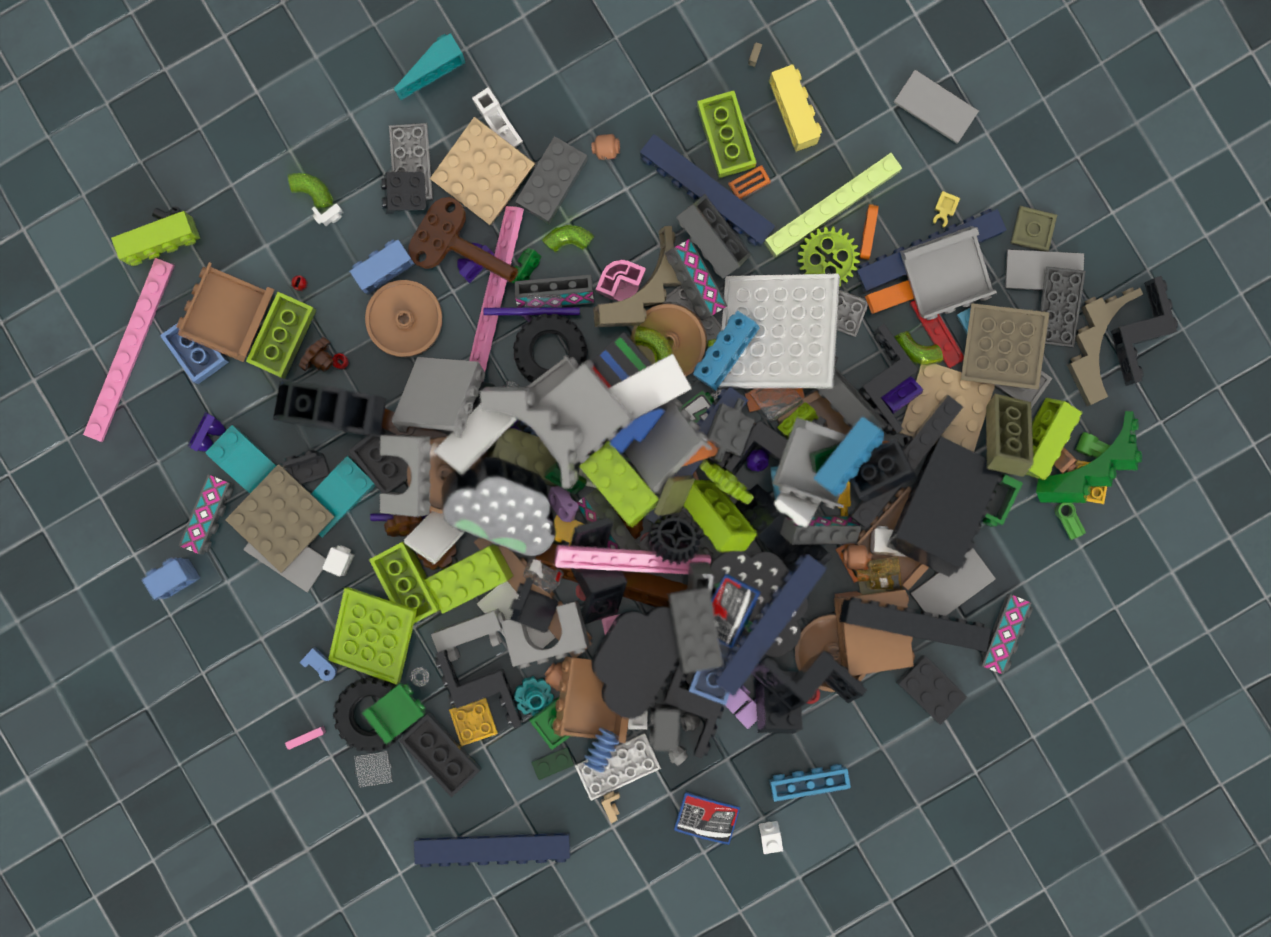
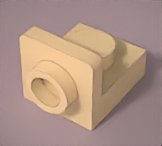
[601,791,620,823]

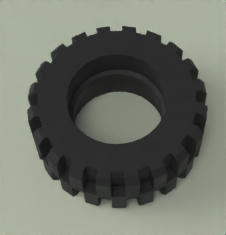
[513,314,587,383]
[333,677,406,752]

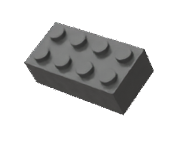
[515,136,588,225]
[676,194,751,279]
[668,586,723,673]
[649,704,680,752]

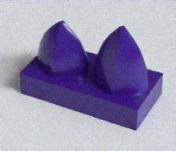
[457,243,495,283]
[881,376,923,414]
[188,412,226,451]

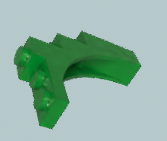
[1036,411,1142,503]

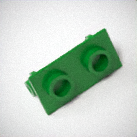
[511,247,542,284]

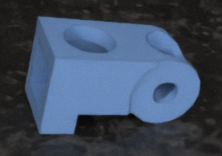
[299,647,337,681]

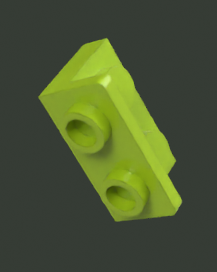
[777,402,819,440]

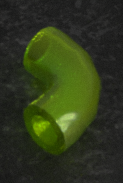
[288,173,333,208]
[541,225,595,253]
[635,326,673,363]
[894,331,943,365]

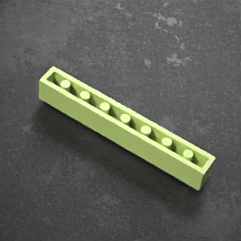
[764,153,902,258]

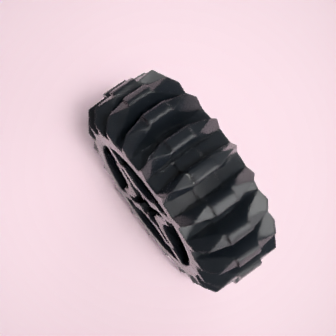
[648,514,701,565]

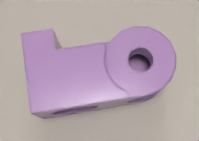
[548,486,579,522]

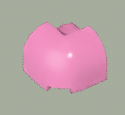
[596,260,646,301]

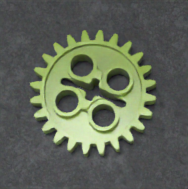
[798,226,860,287]
[699,459,754,504]

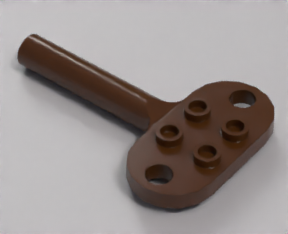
[408,197,518,282]

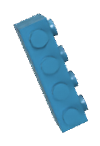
[693,311,760,391]
[814,417,884,496]
[769,764,851,802]

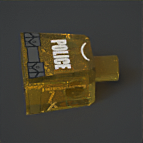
[857,557,902,589]

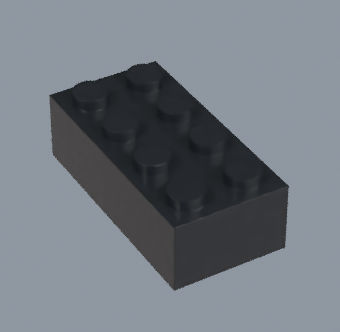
[399,712,482,798]

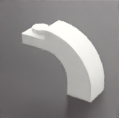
[472,88,523,148]

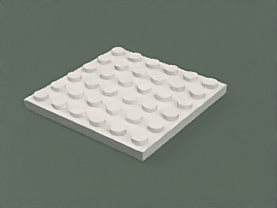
[718,274,840,388]

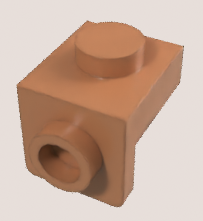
[1054,447,1078,473]

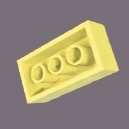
[769,65,822,152]

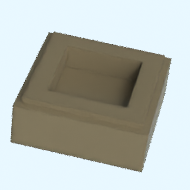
[748,43,762,67]

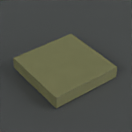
[1010,206,1057,252]
[654,475,695,516]

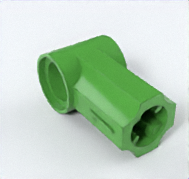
[1075,432,1111,458]
[1054,503,1086,540]

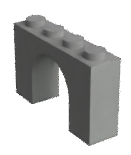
[380,434,431,517]
[501,601,590,669]

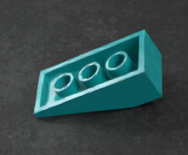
[394,33,466,100]
[205,425,277,493]
[311,456,376,538]

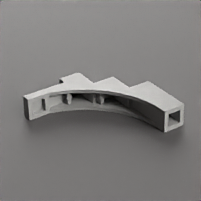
[480,387,583,488]

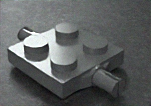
[707,398,755,462]

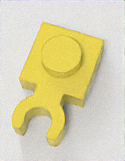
[932,191,960,228]

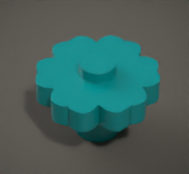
[514,676,554,715]

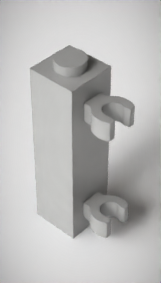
[431,608,506,662]

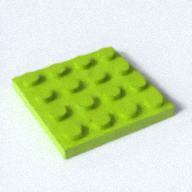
[328,587,417,685]

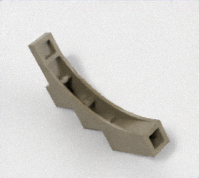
[593,226,681,327]
[1067,287,1144,406]

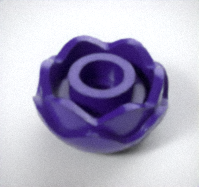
[746,449,769,472]

